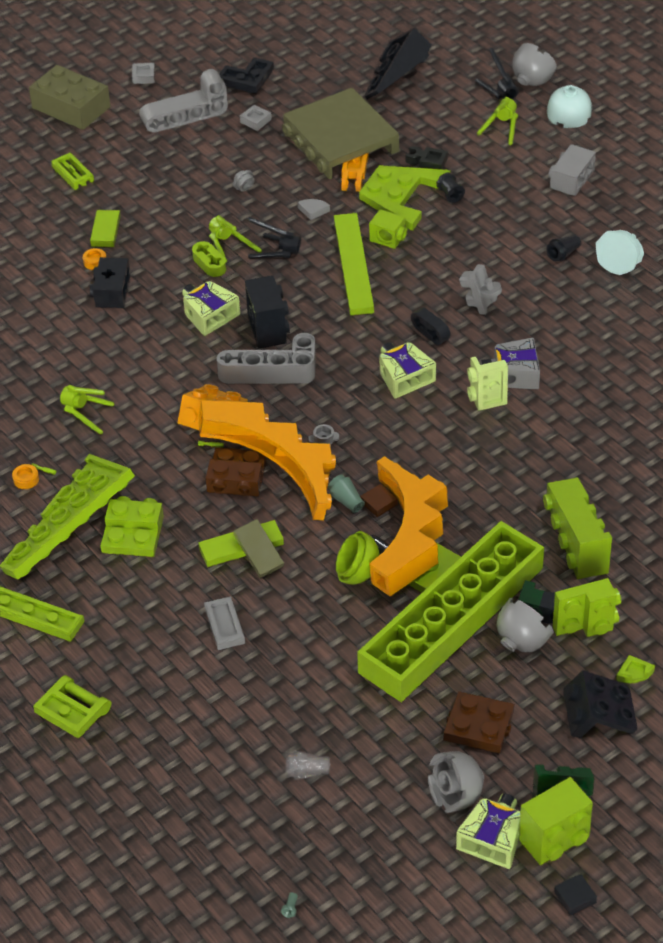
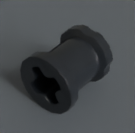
[436,172,465,203]

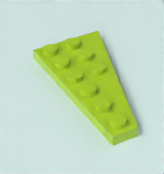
[0,454,135,580]

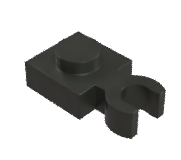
[405,146,448,169]

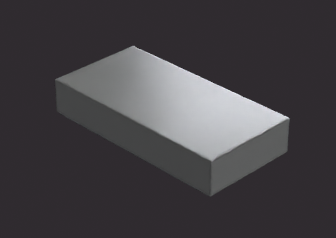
[204,596,245,650]

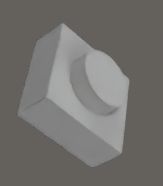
[132,63,155,84]
[240,105,271,131]

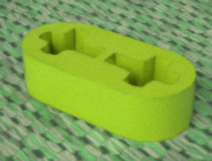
[192,241,226,277]

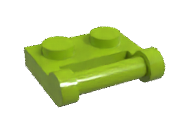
[33,675,111,739]

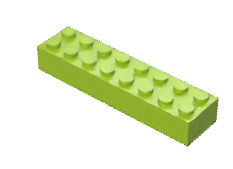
[357,521,544,702]

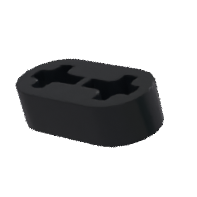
[411,307,451,345]

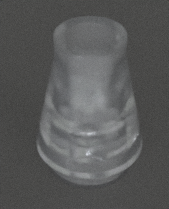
[286,751,330,780]

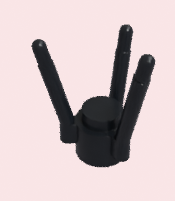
[475,48,519,100]
[248,217,301,258]

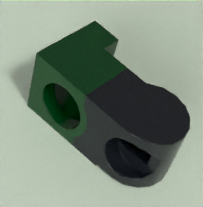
[518,580,555,624]

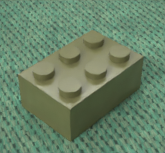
[29,65,111,130]

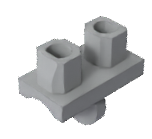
[459,264,502,315]

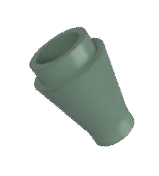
[328,474,365,513]

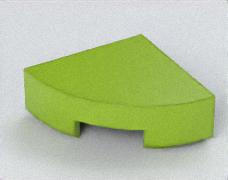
[616,655,655,683]

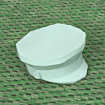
[596,230,644,275]

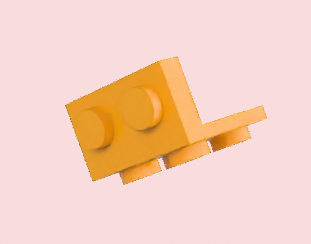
[177,384,248,430]

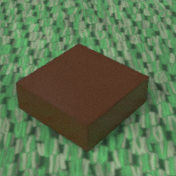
[360,484,398,517]

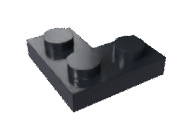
[219,57,274,94]

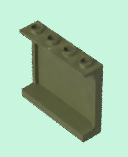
[282,88,399,180]

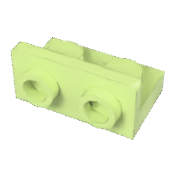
[467,356,508,411]

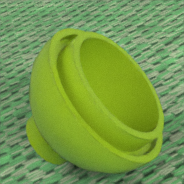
[336,531,380,585]

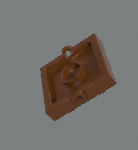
[443,691,515,753]

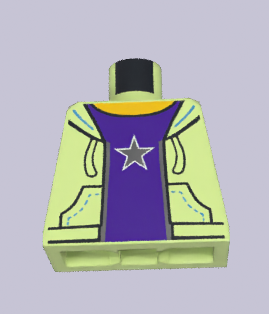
[182,281,240,336]
[379,342,436,399]
[456,794,520,869]

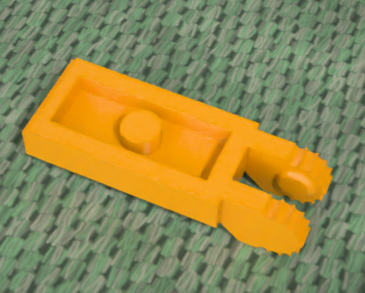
[341,153,369,192]

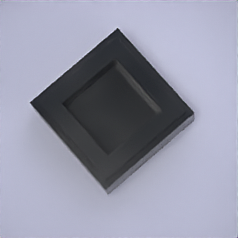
[554,874,597,915]

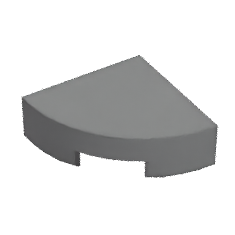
[298,199,330,220]

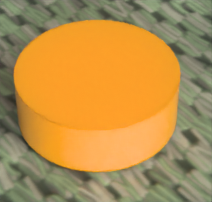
[83,248,106,270]
[12,464,39,489]

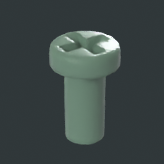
[281,893,298,918]

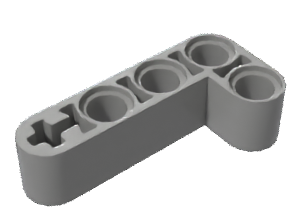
[139,69,228,133]
[216,333,316,384]

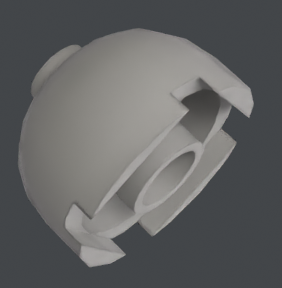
[512,43,557,86]
[496,598,554,652]
[428,751,484,813]

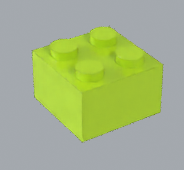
[519,777,593,866]

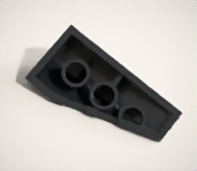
[364,28,432,100]

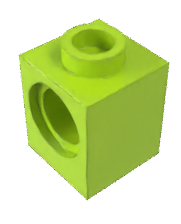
[369,209,407,249]

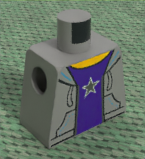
[480,338,540,389]

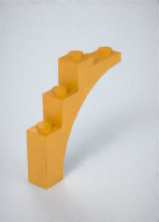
[198,400,336,520]
[369,456,448,596]

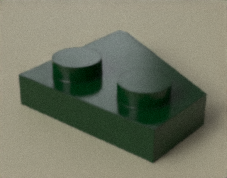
[532,764,594,799]

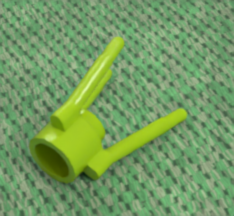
[477,97,518,146]
[209,215,262,263]
[60,385,114,435]

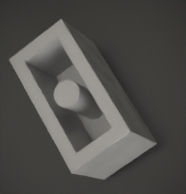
[548,144,596,196]

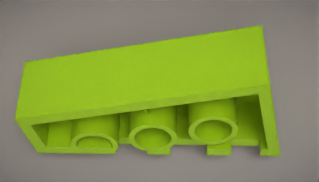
[543,477,612,579]

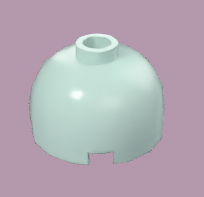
[547,85,592,128]

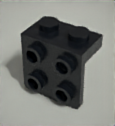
[563,670,638,738]

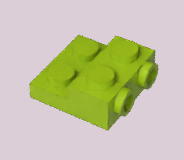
[101,496,164,557]
[553,578,621,637]

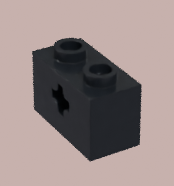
[90,257,131,308]

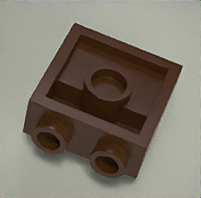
[206,447,267,496]

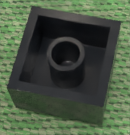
[245,275,290,349]

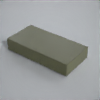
[233,519,284,578]

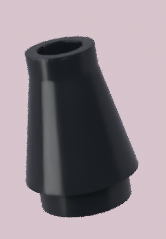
[546,234,581,261]

